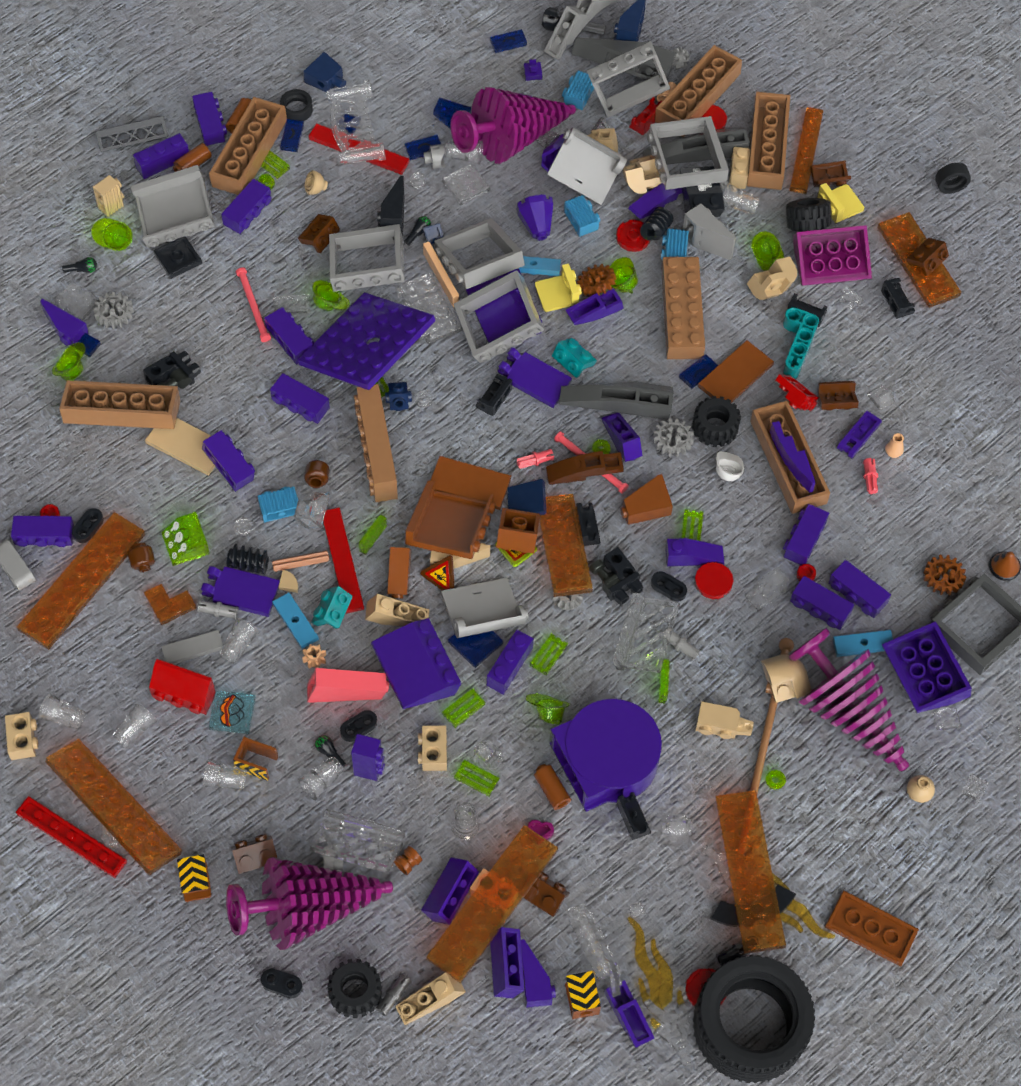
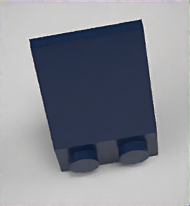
[614,0,646,41]

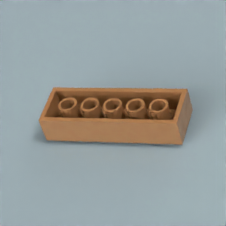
[655,45,742,138]
[747,91,790,190]
[209,97,287,195]
[661,257,705,359]
[59,380,180,429]
[354,384,398,502]
[750,400,830,514]

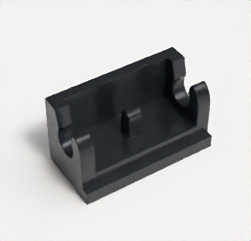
[881,278,915,319]
[787,293,828,327]
[476,374,512,416]
[575,502,601,546]
[617,792,651,840]

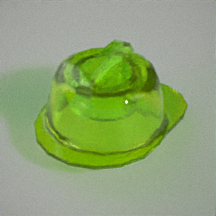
[91,218,133,251]
[752,231,784,271]
[610,257,638,294]
[312,280,350,311]
[52,342,86,382]
[525,694,570,725]

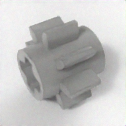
[671,47,690,69]

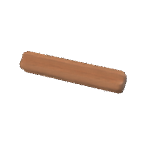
[272,550,329,572]

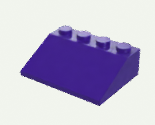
[466,268,542,343]
[371,618,462,709]
[882,621,972,713]

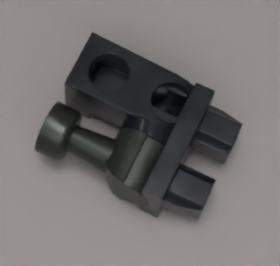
[143,351,201,389]
[589,547,644,605]

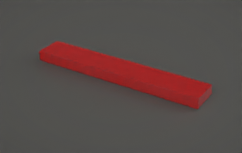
[309,123,409,175]
[321,507,364,614]
[16,796,127,878]

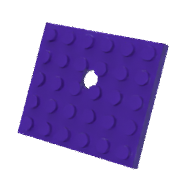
[298,292,436,390]

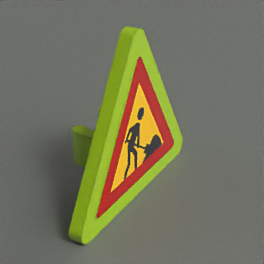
[495,542,537,567]

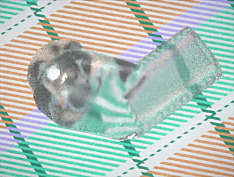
[101,821,121,849]

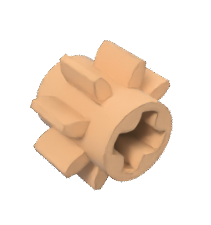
[302,644,326,669]

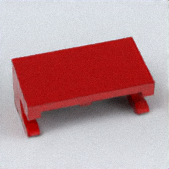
[629,97,662,135]

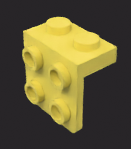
[817,183,864,224]
[535,263,582,312]

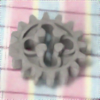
[93,292,134,329]
[653,418,694,457]

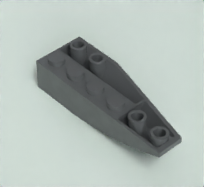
[571,37,677,85]
[642,127,750,165]
[559,382,673,420]

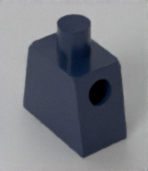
[303,52,346,92]

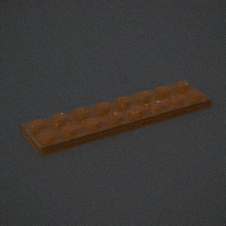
[17,512,146,650]
[45,739,182,875]
[715,790,786,954]
[426,825,558,983]

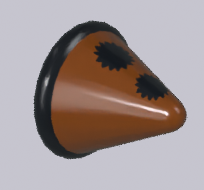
[989,551,1021,581]

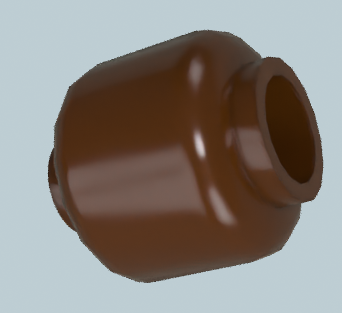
[304,460,330,488]
[127,543,155,573]

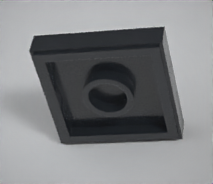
[153,236,202,279]

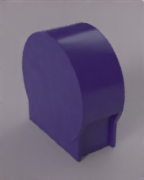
[550,699,662,812]

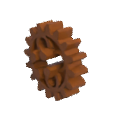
[577,264,617,296]
[923,555,966,596]

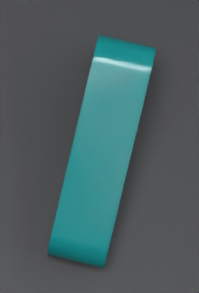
[783,308,819,379]

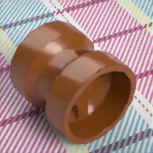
[393,846,422,875]

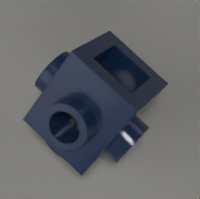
[385,382,412,411]

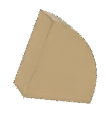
[279,570,298,593]

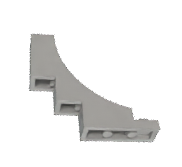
[544,0,622,60]

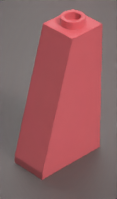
[307,668,389,703]

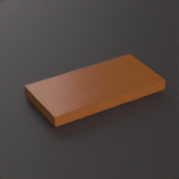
[698,340,774,403]
[430,456,511,510]
[825,890,919,967]

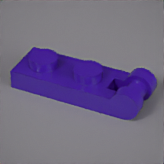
[837,411,882,459]

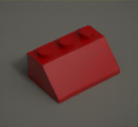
[149,659,216,715]

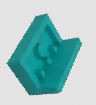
[552,338,597,378]
[311,586,352,629]

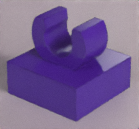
[524,59,542,81]

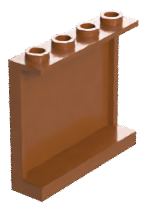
[405,480,496,559]

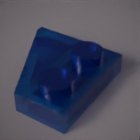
[433,98,471,129]

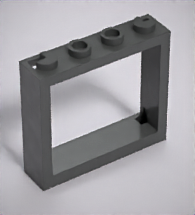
[930,573,1021,675]

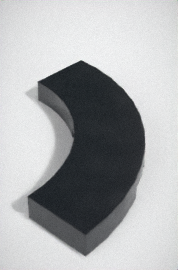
[711,884,796,927]

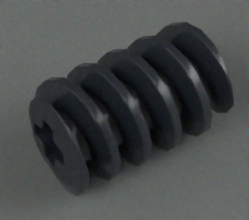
[640,207,674,241]
[226,543,269,575]

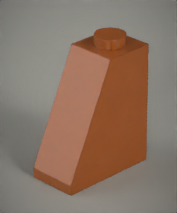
[620,474,673,525]
[387,547,412,599]

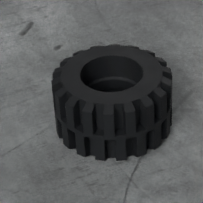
[786,198,831,232]
[692,396,741,447]
[327,959,382,1018]

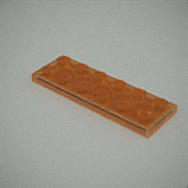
[877,212,962,308]
[539,494,593,597]

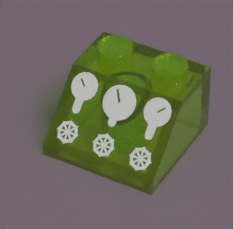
[161,512,210,566]

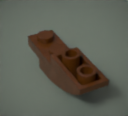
[546,451,624,485]

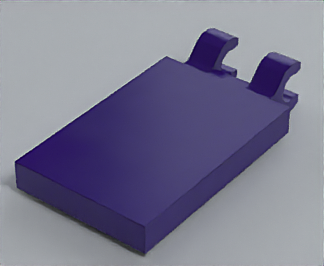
[497,347,572,408]
[201,566,280,617]

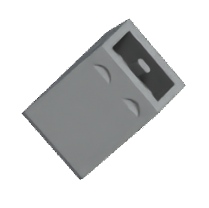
[682,204,736,260]

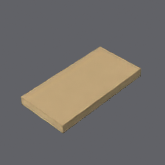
[145,418,215,476]

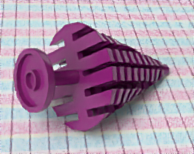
[450,87,576,164]
[788,628,909,771]
[226,857,393,950]

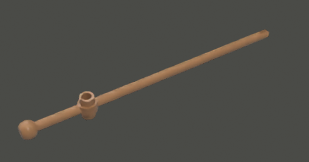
[736,638,794,858]

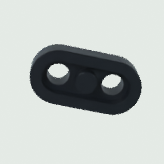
[72,508,104,543]
[651,571,687,602]
[340,710,377,742]
[261,968,303,998]

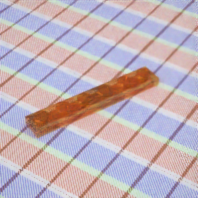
[789,107,823,194]

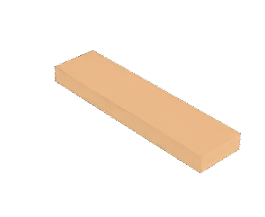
[423,242,459,307]

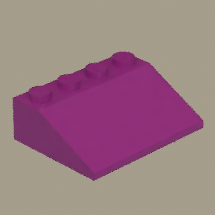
[792,225,872,286]

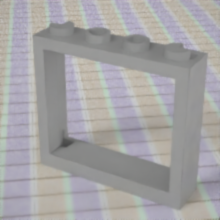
[587,41,670,117]
[647,116,729,190]
[434,218,525,289]
[329,224,405,292]
[454,270,544,363]

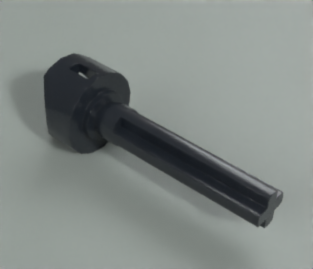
[542,7,606,35]

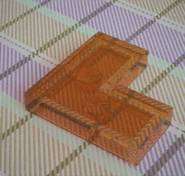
[144,584,197,626]

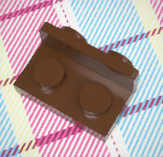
[298,214,340,253]

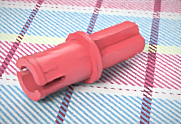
[516,449,554,469]
[863,458,878,494]

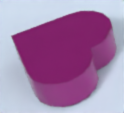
[527,820,554,846]

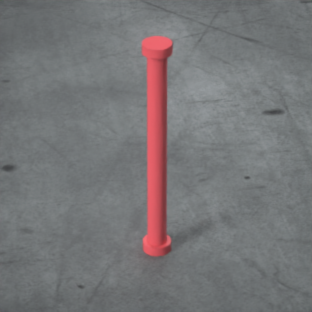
[236,267,271,342]
[554,431,629,494]

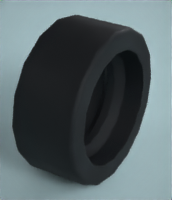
[280,89,313,123]
[935,163,971,194]

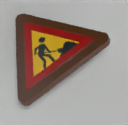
[420,555,455,591]

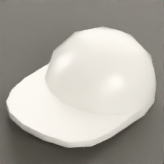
[716,451,744,481]

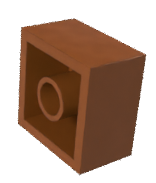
[496,508,540,554]

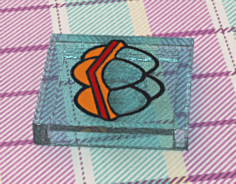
[209,691,256,734]

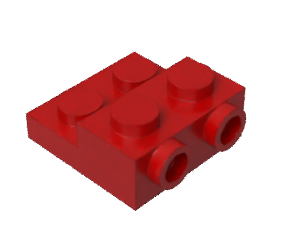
[775,374,819,411]

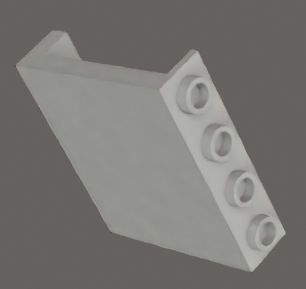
[131,165,215,248]

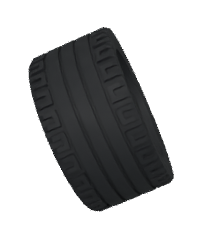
[693,955,815,1083]

